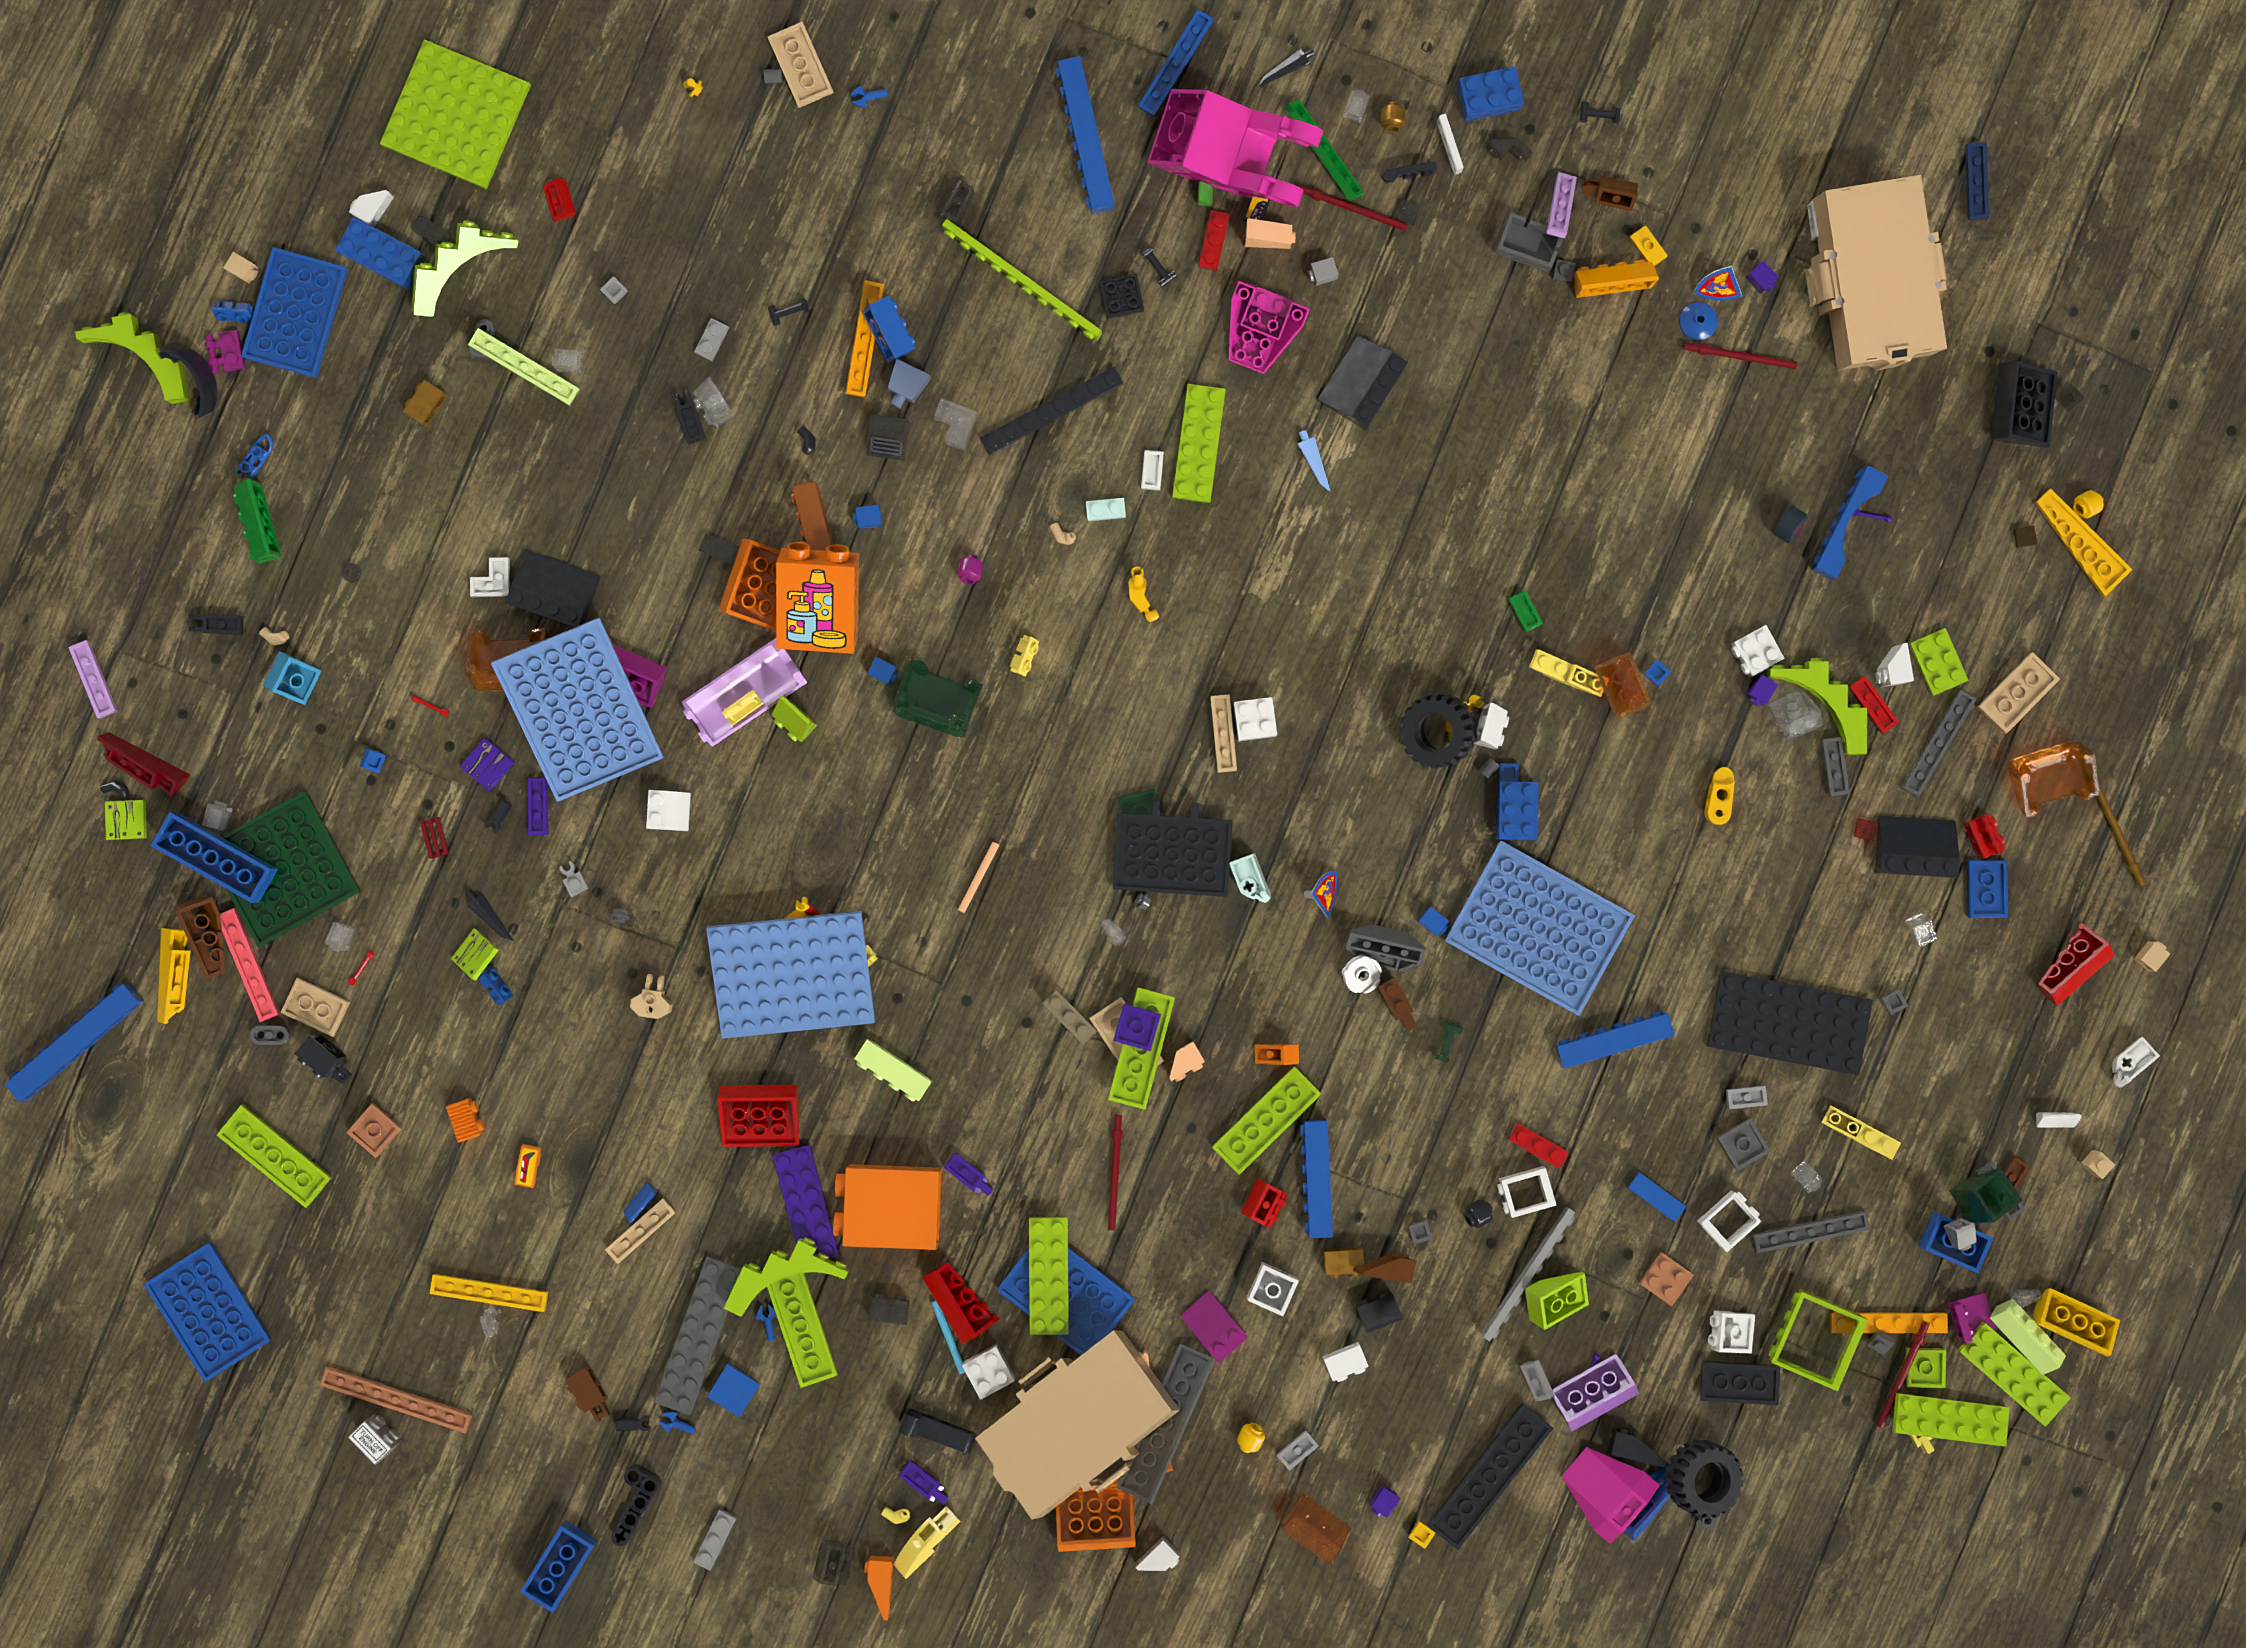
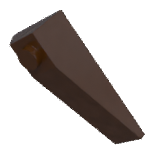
[175,896,225,979]

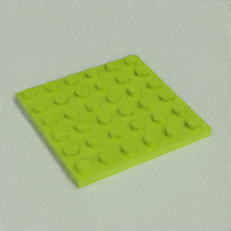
[380,39,531,189]

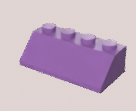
[1552,1354,1639,1431]

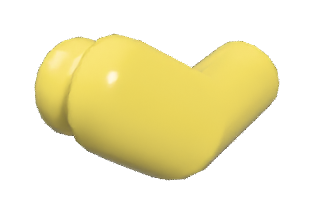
[881,1506,910,1524]

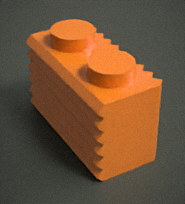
[446,1098,485,1143]

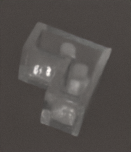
[934,398,978,451]

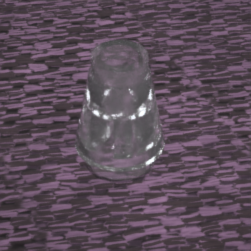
[1100,918,1127,947]
[2010,1289,2041,1308]

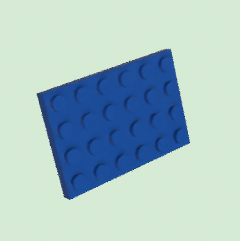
[241,247,348,378]
[143,1242,273,1382]
[997,1247,1135,1355]

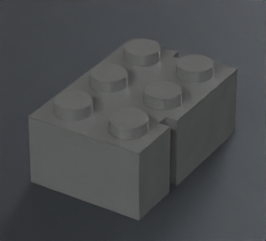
[1495,213,1562,273]

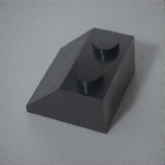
[1355,1291,1403,1333]

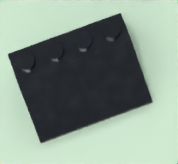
[1317,336,1408,431]
[1991,361,2058,448]
[505,551,601,628]
[1875,816,1960,878]

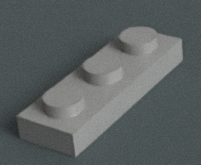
[693,1509,737,1571]

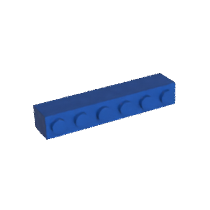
[1554,1010,1675,1069]
[1300,1119,1333,1238]

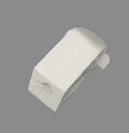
[2112,1037,2160,1088]

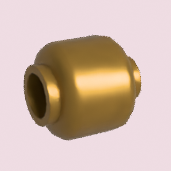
[1381,102,1406,132]

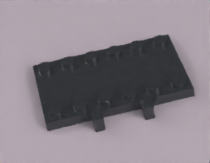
[1113,800,1233,897]

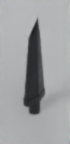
[1257,48,1315,88]
[465,890,514,941]

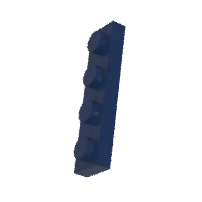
[1965,142,1989,220]

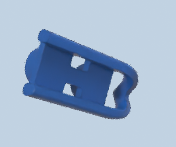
[235,434,273,480]

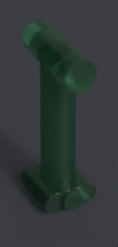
[1435,1021,1463,1063]

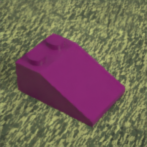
[1180,1290,1248,1363]

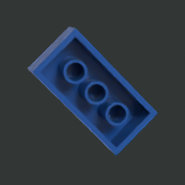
[335,217,427,291]
[520,1520,598,1613]

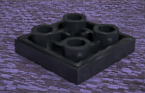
[1099,273,1144,319]

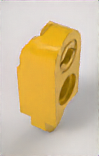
[1704,767,1735,825]

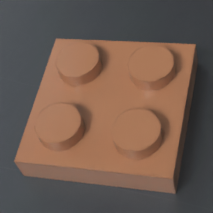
[347,1103,402,1158]
[1639,1252,1694,1306]

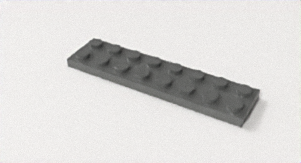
[654,1256,742,1415]
[1116,1344,1216,1505]

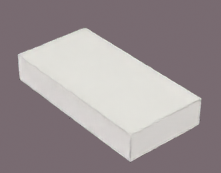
[1141,450,1164,491]

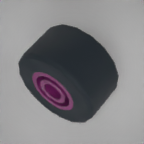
[1774,506,1808,544]

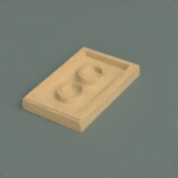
[280,978,350,1037]

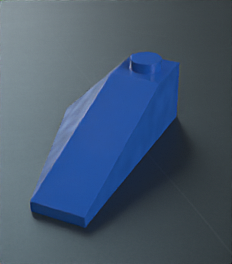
[1623,1468,1671,1541]

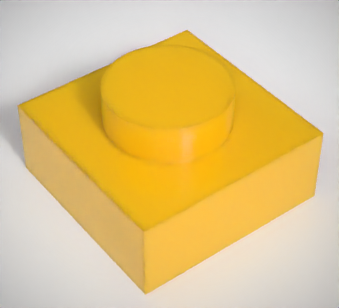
[1408,1520,1436,1549]

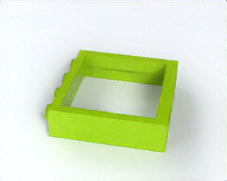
[1768,1289,1868,1391]

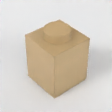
[223,252,259,284]
[2134,941,2170,972]
[2080,1150,2115,1179]

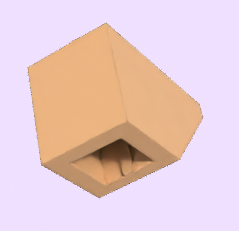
[1169,1041,1205,1082]

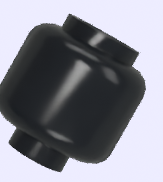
[1464,1199,1493,1228]

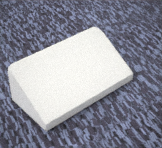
[2036,1112,2081,1127]

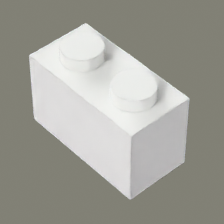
[1323,1342,1369,1382]

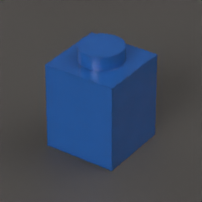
[853,505,883,529]
[867,657,899,685]
[1417,907,1449,936]

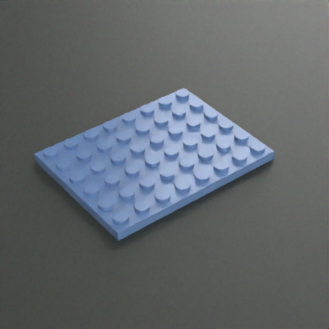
[491,617,664,802]
[1444,840,1635,1016]
[706,911,875,1039]

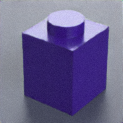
[1745,260,1779,294]
[1746,675,1778,706]
[1369,1484,1400,1518]

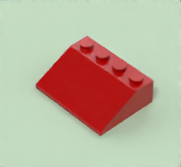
[718,1085,800,1147]

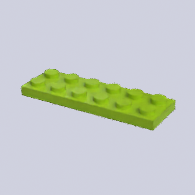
[1172,384,1226,503]
[1108,988,1175,1110]
[1212,1066,1321,1175]
[217,1105,332,1208]
[1029,1217,1069,1335]
[767,1273,838,1388]
[1958,1322,2071,1427]
[1892,1393,2009,1447]

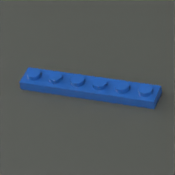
[1138,9,1214,117]

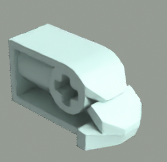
[1229,853,1271,903]

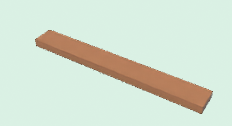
[320,1366,473,1434]

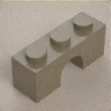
[1043,989,1097,1045]

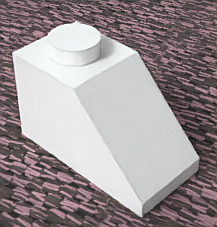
[349,190,394,227]
[1135,1536,1179,1571]

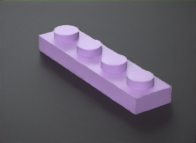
[1546,172,1577,239]
[68,640,118,718]

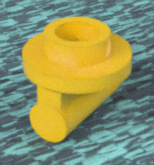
[683,78,703,97]

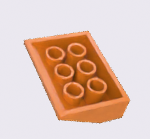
[718,539,781,631]
[1056,1486,1136,1552]

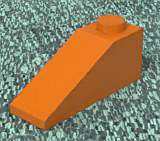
[864,1556,894,1620]

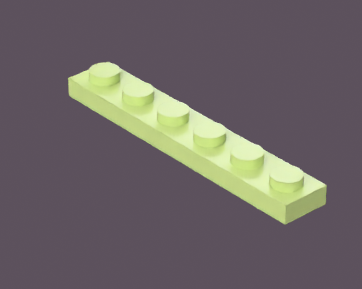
[468,328,580,406]

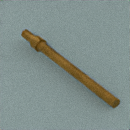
[2090,779,2146,887]

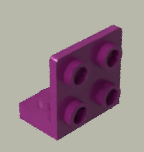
[1948,1292,1996,1343]

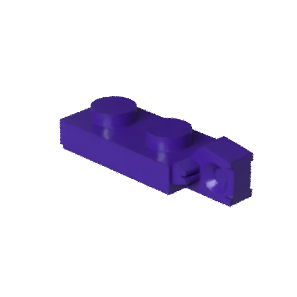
[943,1152,994,1196]
[899,1459,949,1505]

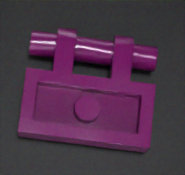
[205,330,246,374]

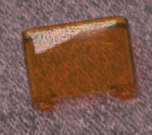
[466,628,548,691]
[2007,742,2100,817]

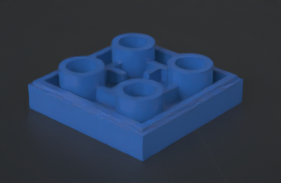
[707,1363,761,1418]

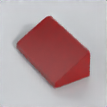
[543,178,576,222]

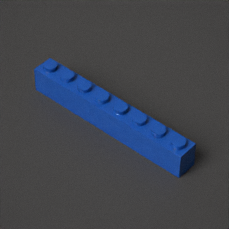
[1055,56,1114,214]
[5,983,145,1102]

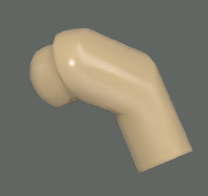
[259,627,289,645]

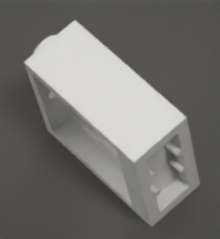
[1497,1166,1556,1218]
[1697,1190,1761,1252]

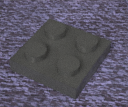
[1717,1118,1771,1171]

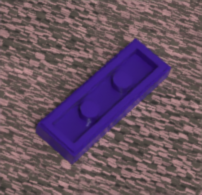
[528,777,549,835]

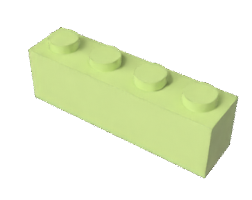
[855,1039,933,1102]
[1990,1299,2066,1375]

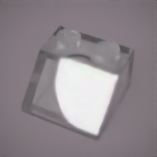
[693,377,735,428]
[1767,687,1823,741]

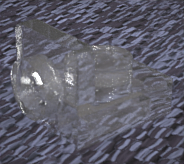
[1906,913,1937,947]
[1790,1160,1822,1193]
[480,1307,503,1339]

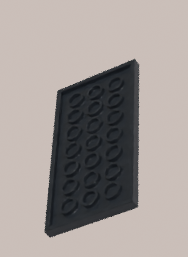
[1707,971,1873,1075]

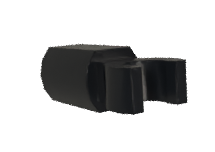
[484,799,513,833]
[616,1415,651,1432]

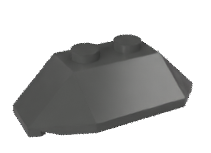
[1346,924,1426,972]

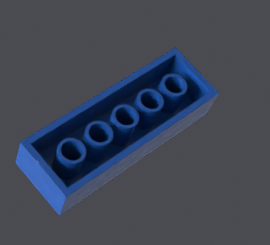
[151,812,278,903]

